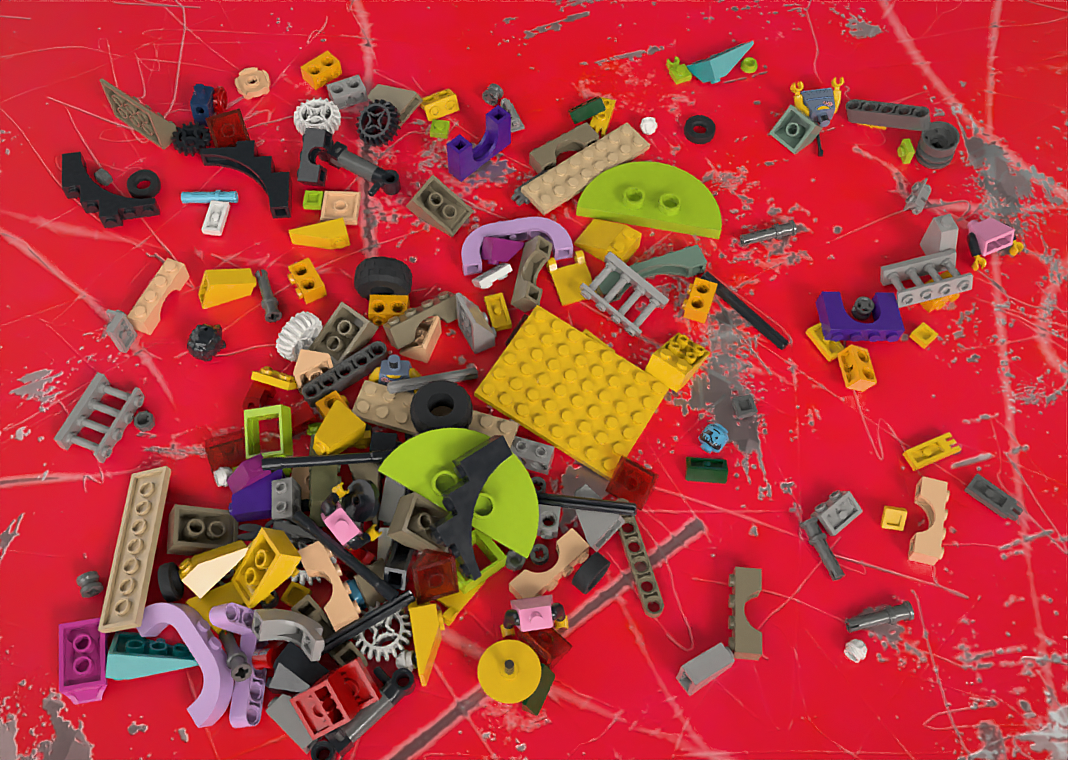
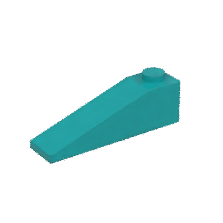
[686,41,754,84]
[105,631,199,680]

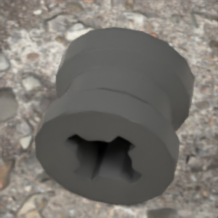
[482,83,504,106]
[851,296,874,321]
[76,571,104,598]

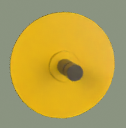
[478,640,541,704]

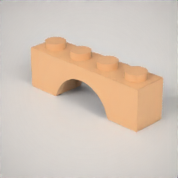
[127,258,190,335]
[908,476,950,566]
[509,528,590,599]
[298,541,361,632]

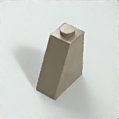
[367,84,423,127]

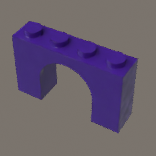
[447,105,511,182]
[815,291,905,342]

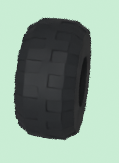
[354,256,412,300]
[410,380,473,434]

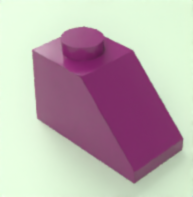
[481,237,524,265]
[226,453,271,494]

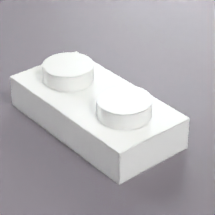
[202,200,230,236]
[472,262,513,289]

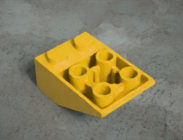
[645,332,710,393]

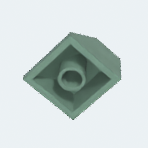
[769,105,823,154]

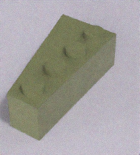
[308,435,342,527]

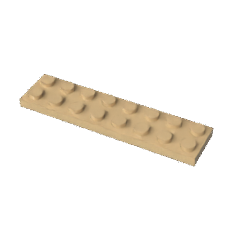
[521,123,650,215]
[352,380,519,449]
[98,466,171,633]

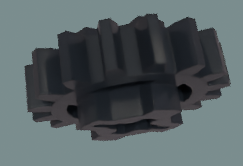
[171,122,212,157]

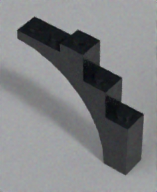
[200,140,292,219]
[62,152,160,228]
[429,435,513,581]
[384,488,417,590]

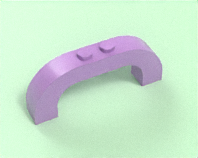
[461,217,573,276]
[136,603,234,728]

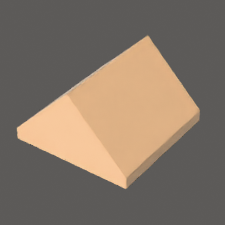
[399,316,441,363]
[293,349,333,395]

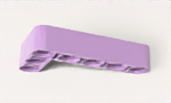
[209,602,269,728]

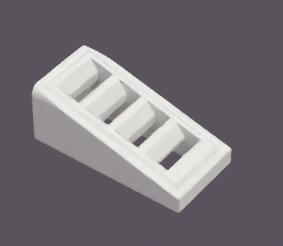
[377,528,394,564]

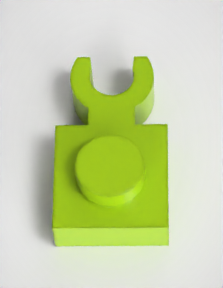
[666,56,692,85]

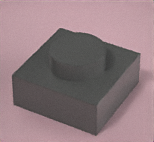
[731,394,758,419]

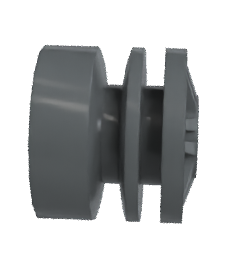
[915,121,960,169]

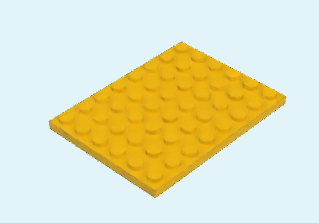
[474,305,669,482]

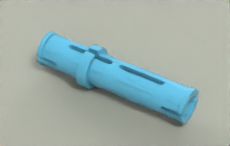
[181,190,238,204]

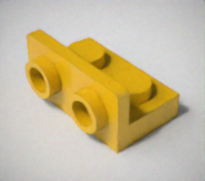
[419,88,459,121]

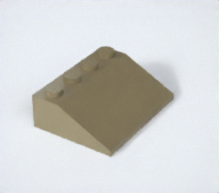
[99,79,177,150]

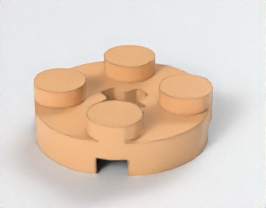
[235,67,270,99]

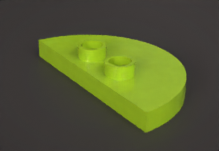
[576,161,722,239]
[378,428,539,559]

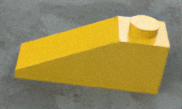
[289,217,350,250]

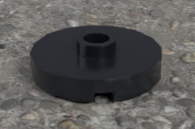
[344,479,380,523]

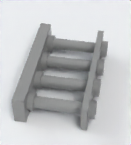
[880,249,973,308]
[580,251,669,337]
[54,372,145,463]

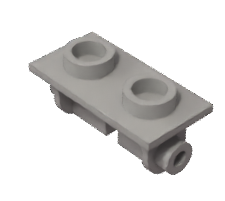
[501,98,525,133]
[903,178,931,215]

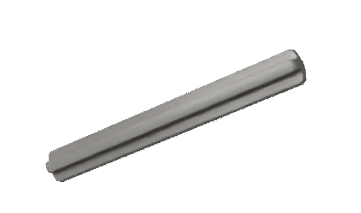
[387,368,478,394]

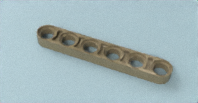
[616,498,664,618]

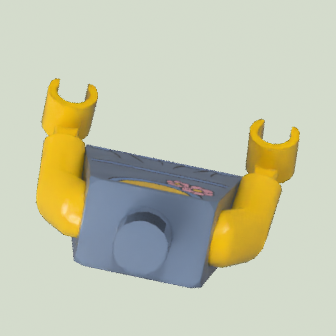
[790,77,844,127]
[369,354,422,394]

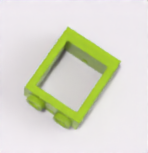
[244,405,293,459]
[438,529,507,595]

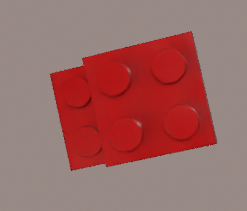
[290,656,382,740]

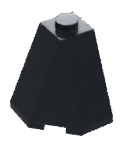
[265,641,330,696]

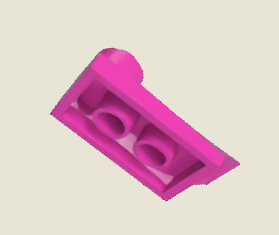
[59,617,110,705]

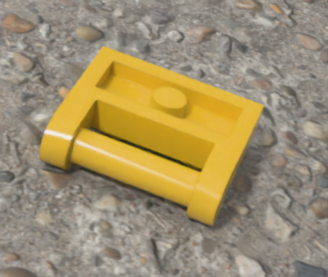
[251,366,298,390]

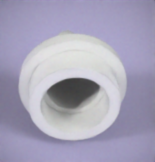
[640,117,657,135]
[213,467,233,487]
[844,639,868,663]
[395,650,418,672]

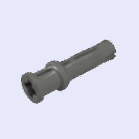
[740,220,797,246]
[255,270,282,322]
[800,517,845,581]
[845,601,914,633]
[219,630,252,682]

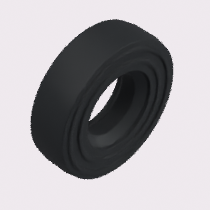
[684,115,716,144]
[127,170,161,199]
[158,562,184,602]

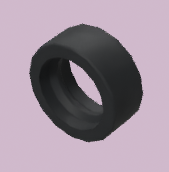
[572,552,611,594]

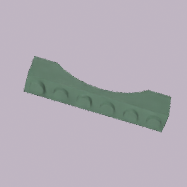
[595,245,707,303]

